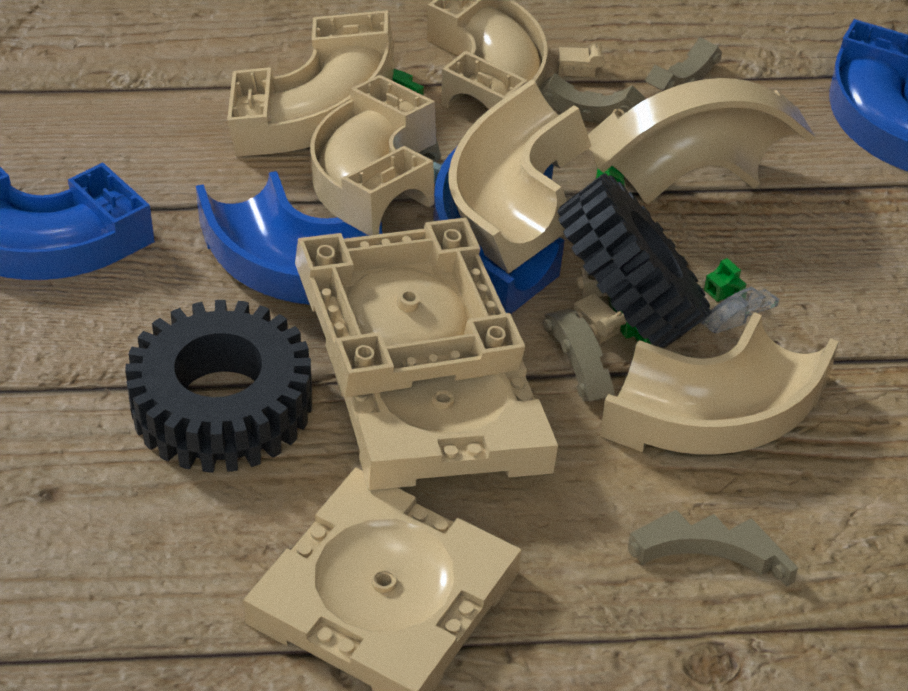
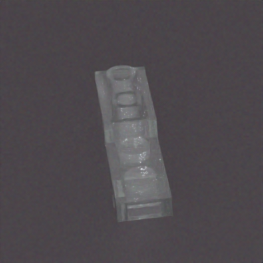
[700,286,780,334]

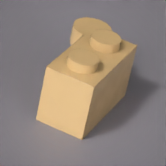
[558,44,604,77]
[573,293,626,343]

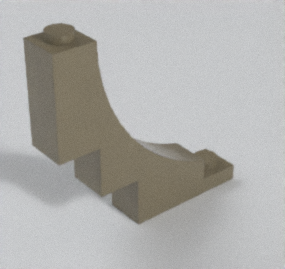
[628,509,798,586]

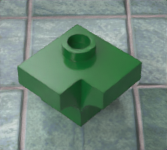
[704,258,747,303]

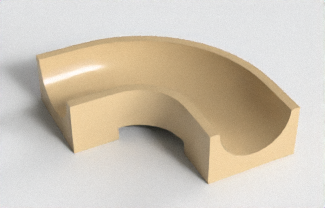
[427,0,547,110]
[227,10,394,157]
[310,75,436,236]
[588,78,816,204]
[449,79,591,274]
[600,313,839,454]

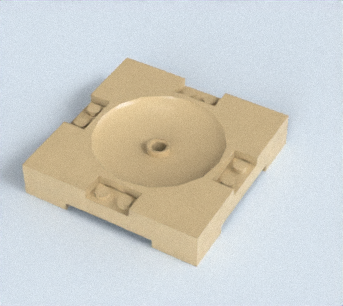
[295,217,525,398]
[333,359,558,490]
[243,467,521,691]

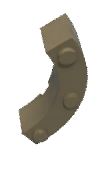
[645,37,722,91]
[539,73,646,122]
[544,309,615,401]

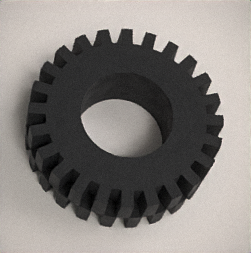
[557,173,711,348]
[125,300,312,473]

